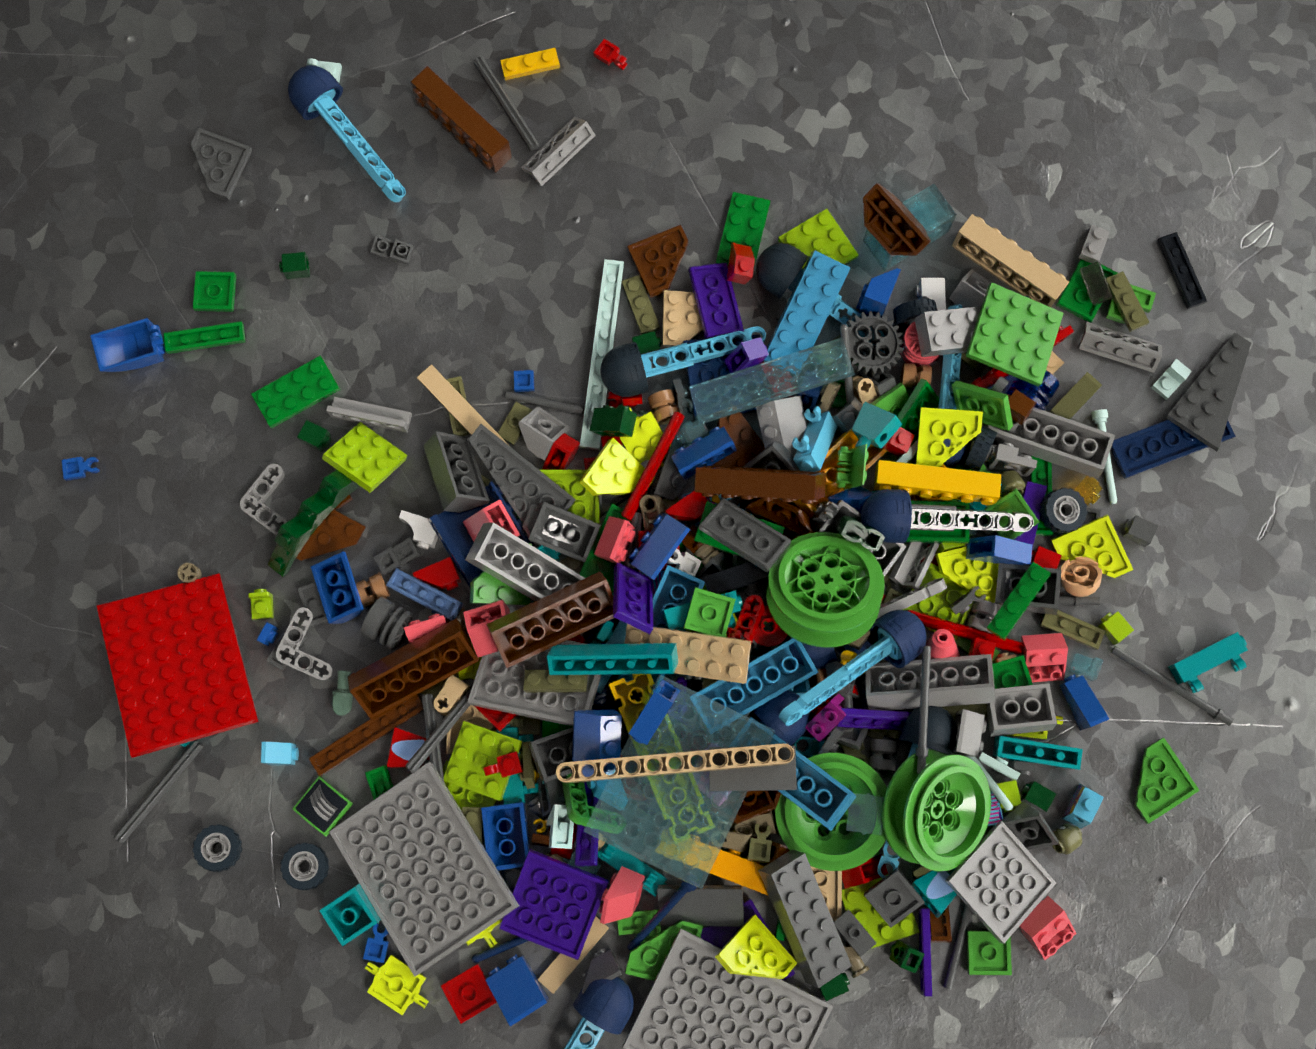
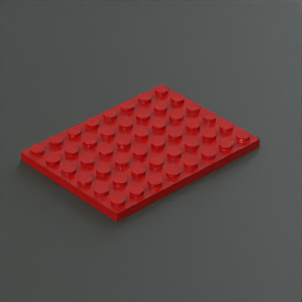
[97,573,259,758]

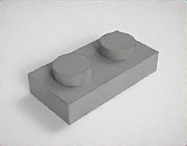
[1079,225,1110,265]

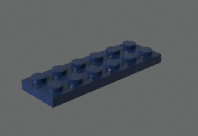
[1111,420,1236,479]

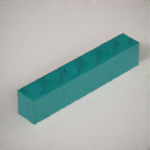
[547,643,678,675]

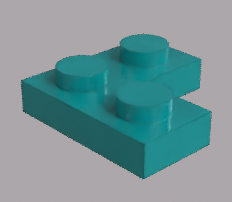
[589,621,614,644]

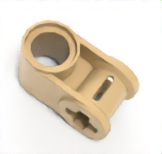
[852,375,878,405]
[434,675,470,716]

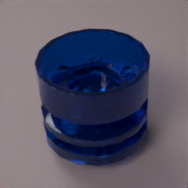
[1006,370,1060,410]

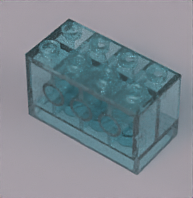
[863,184,957,272]

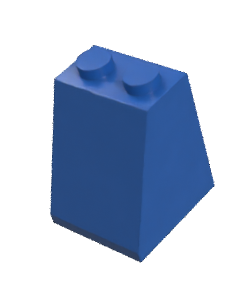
[486,954,550,1027]

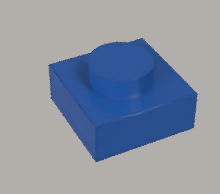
[514,370,535,392]
[257,622,278,646]

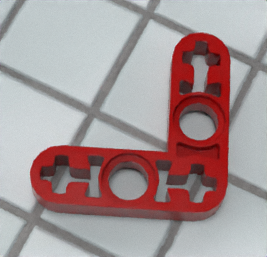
[692,595,765,644]

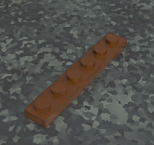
[309,694,423,777]

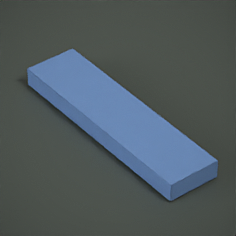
[386,568,464,621]

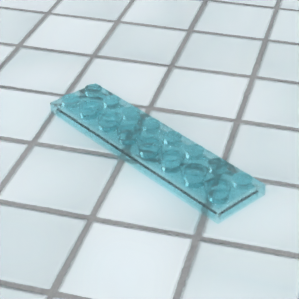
[689,338,855,425]

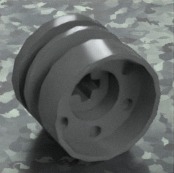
[361,596,413,650]

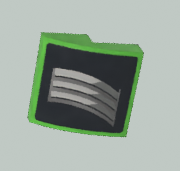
[293,776,353,837]

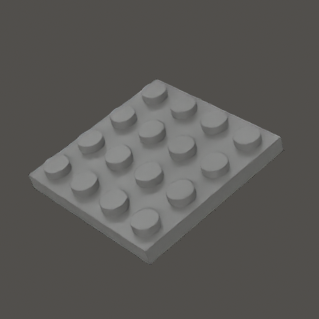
[945,821,1056,944]

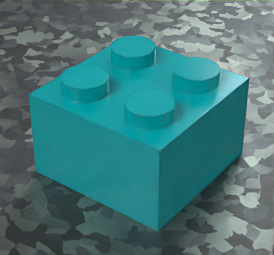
[319,884,381,946]

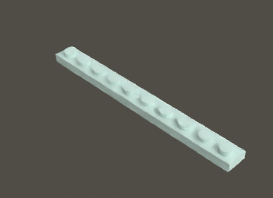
[580,259,624,451]

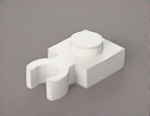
[667,549,701,577]

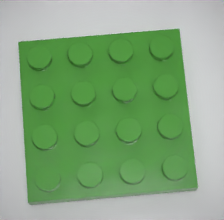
[966,283,1064,386]

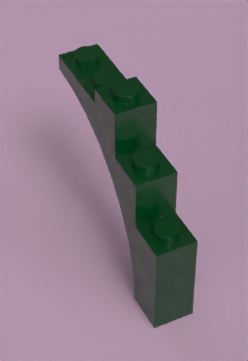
[267,470,360,577]

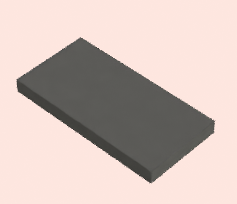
[699,498,791,572]
[708,746,797,791]
[657,885,745,927]

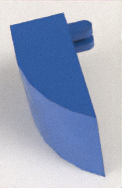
[90,318,165,372]

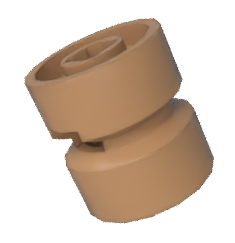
[900,362,932,389]
[648,390,678,425]
[356,572,390,608]

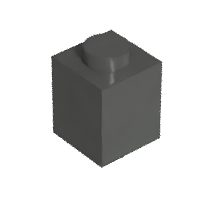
[1123,515,1158,547]

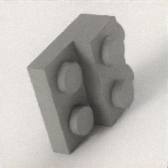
[987,442,1037,477]

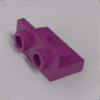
[806,693,846,742]

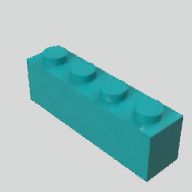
[992,736,1083,770]

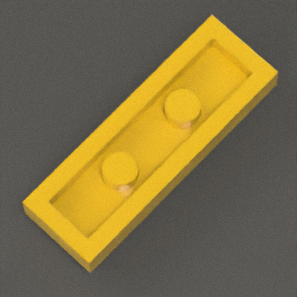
[500,48,560,80]

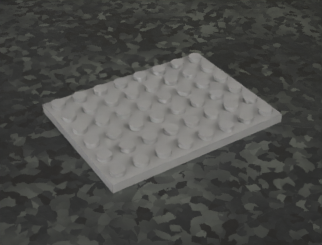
[329,762,519,977]
[623,928,833,1049]

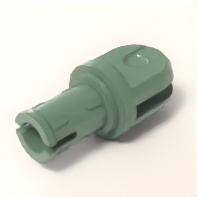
[332,670,353,716]

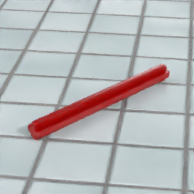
[622,412,685,520]
[907,610,1024,654]

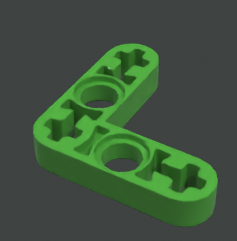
[563,774,627,834]

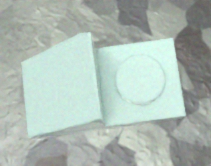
[1151,359,1192,400]
[546,804,574,849]

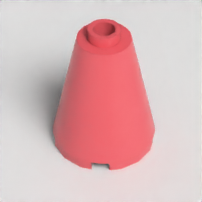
[925,629,960,659]

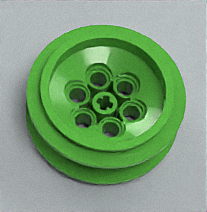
[766,532,885,647]
[882,749,991,871]
[775,753,887,871]

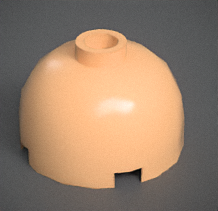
[1061,556,1102,597]

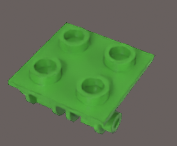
[835,444,869,490]

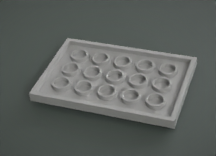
[468,640,601,726]

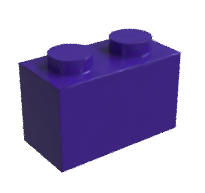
[724,337,769,377]

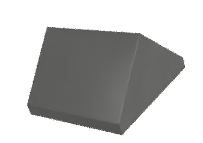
[1002,801,1059,850]

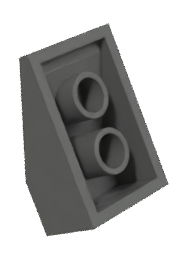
[995,563,1062,615]

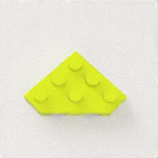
[916,407,983,467]
[579,438,655,496]
[1051,515,1133,578]
[936,546,999,603]
[715,915,797,979]

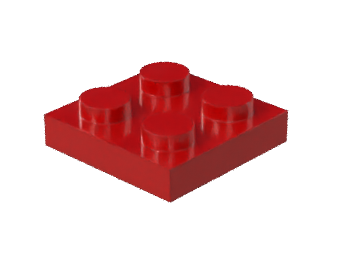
[441,963,497,1024]

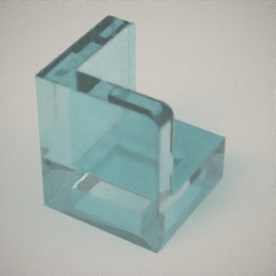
[1069,653,1104,681]

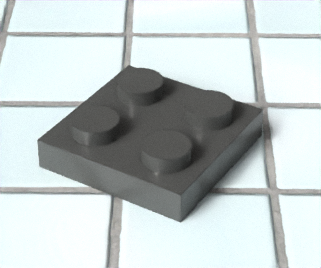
[864,868,924,928]

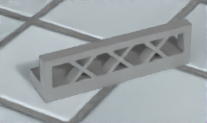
[521,117,596,186]
[1079,322,1162,373]
[326,397,412,433]
[889,542,940,589]

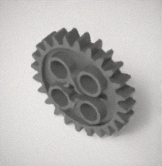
[839,311,904,376]

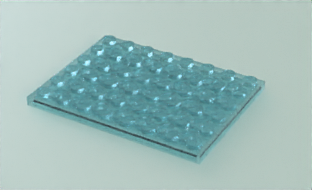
[584,674,775,889]

